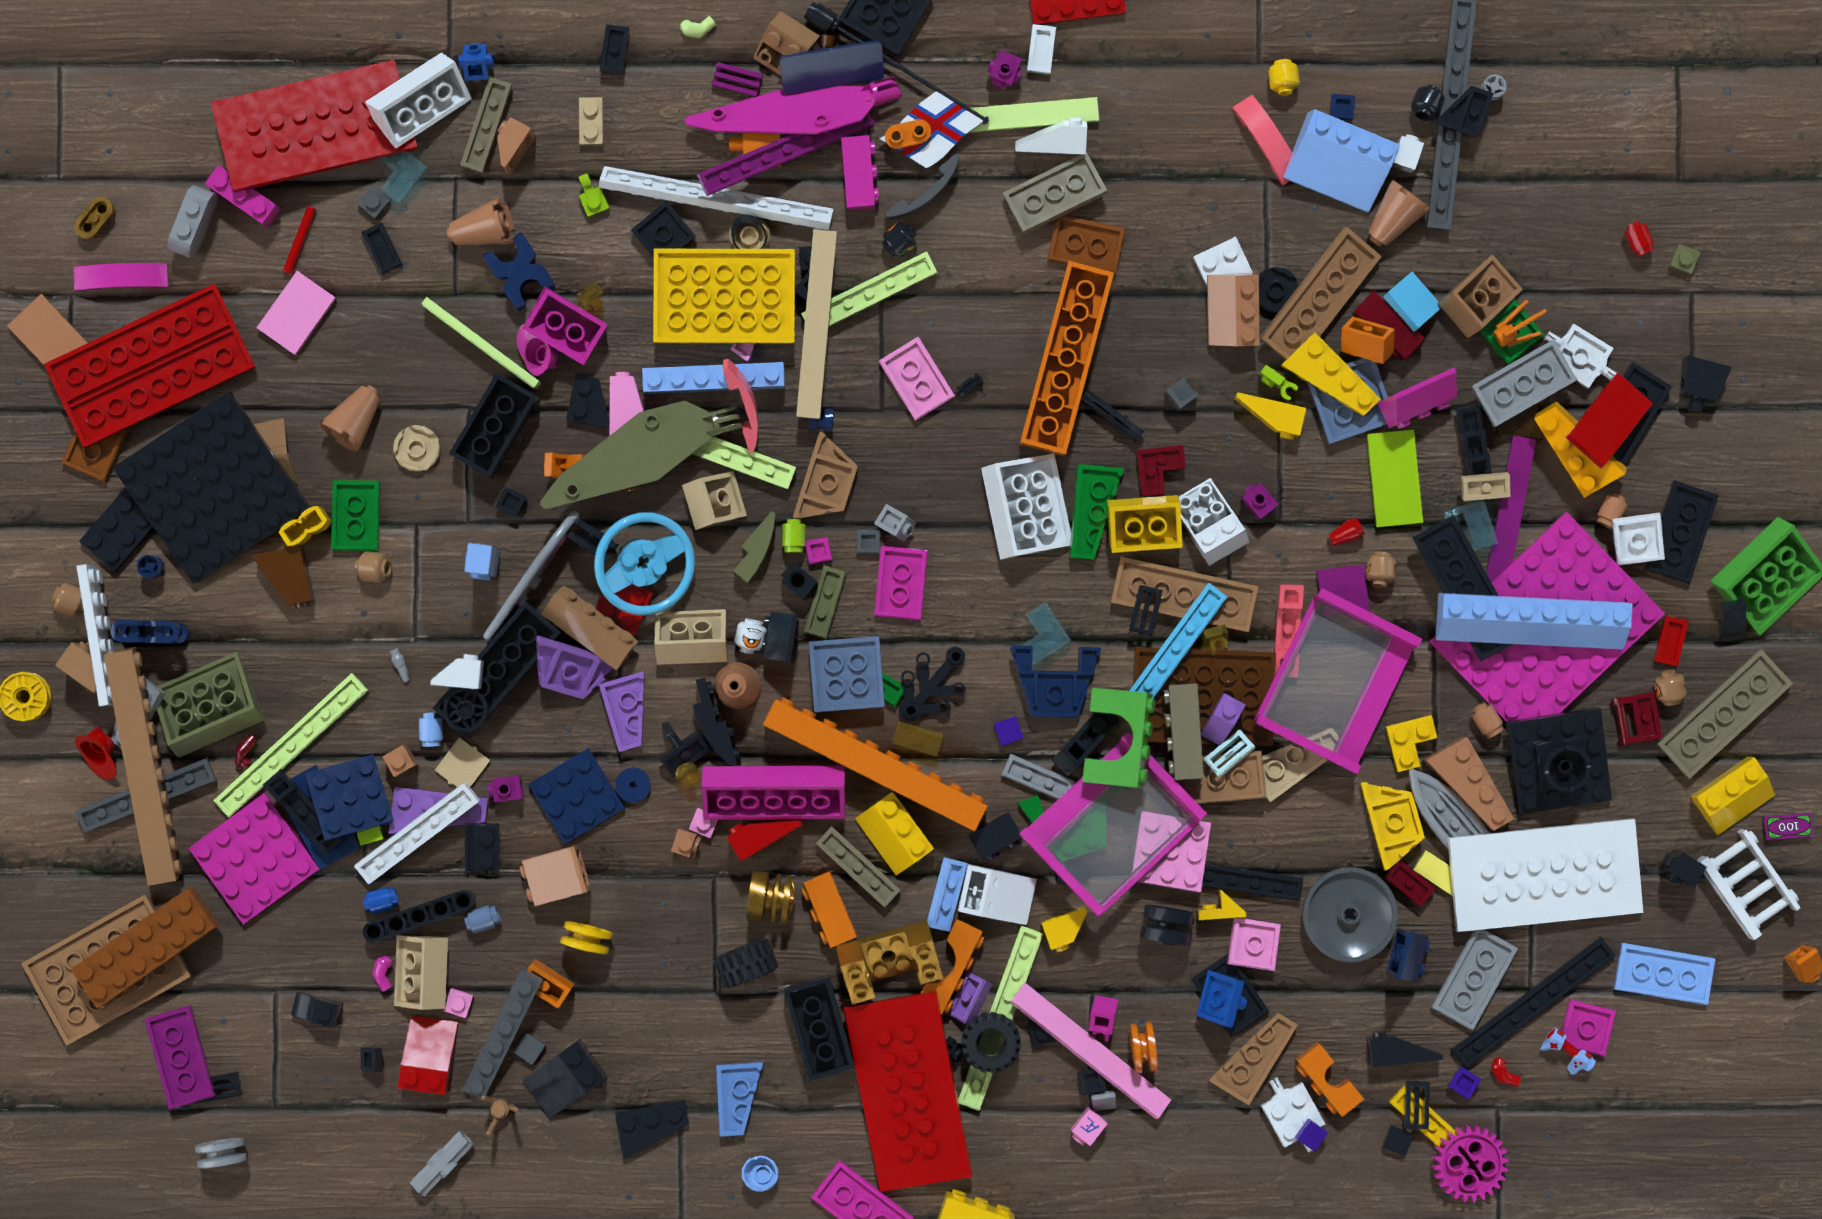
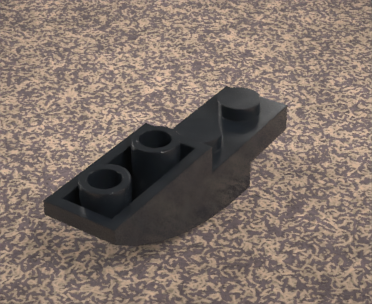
[692,677,741,766]

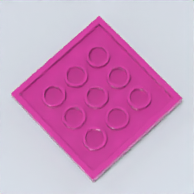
[188,793,319,924]

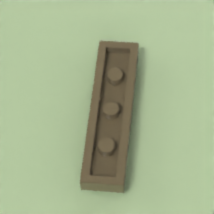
[460,77,513,174]
[816,826,900,907]

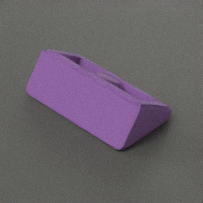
[947,971,992,1024]

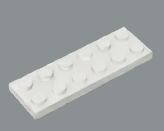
[77,564,114,706]

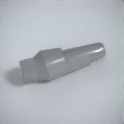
[389,648,409,683]

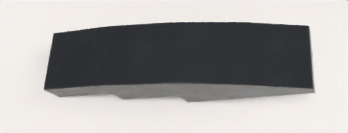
[1455,404,1495,504]

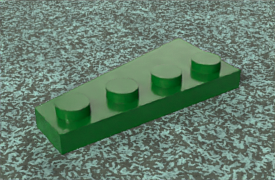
[1069,464,1124,560]

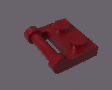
[1611,692,1663,745]

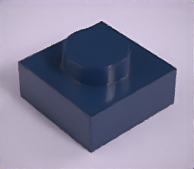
[1329,94,1355,120]

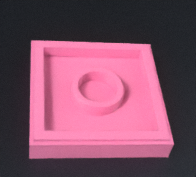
[1227,918,1281,971]

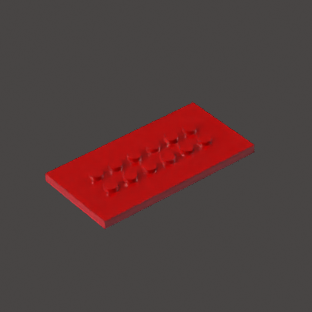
[211,59,418,193]
[44,283,256,449]
[844,991,973,1192]

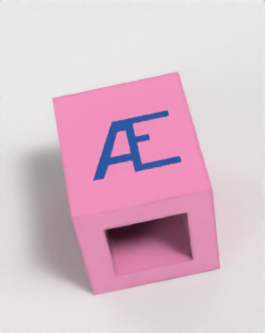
[1071,1107,1108,1146]

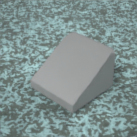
[1090,1090,1116,1111]

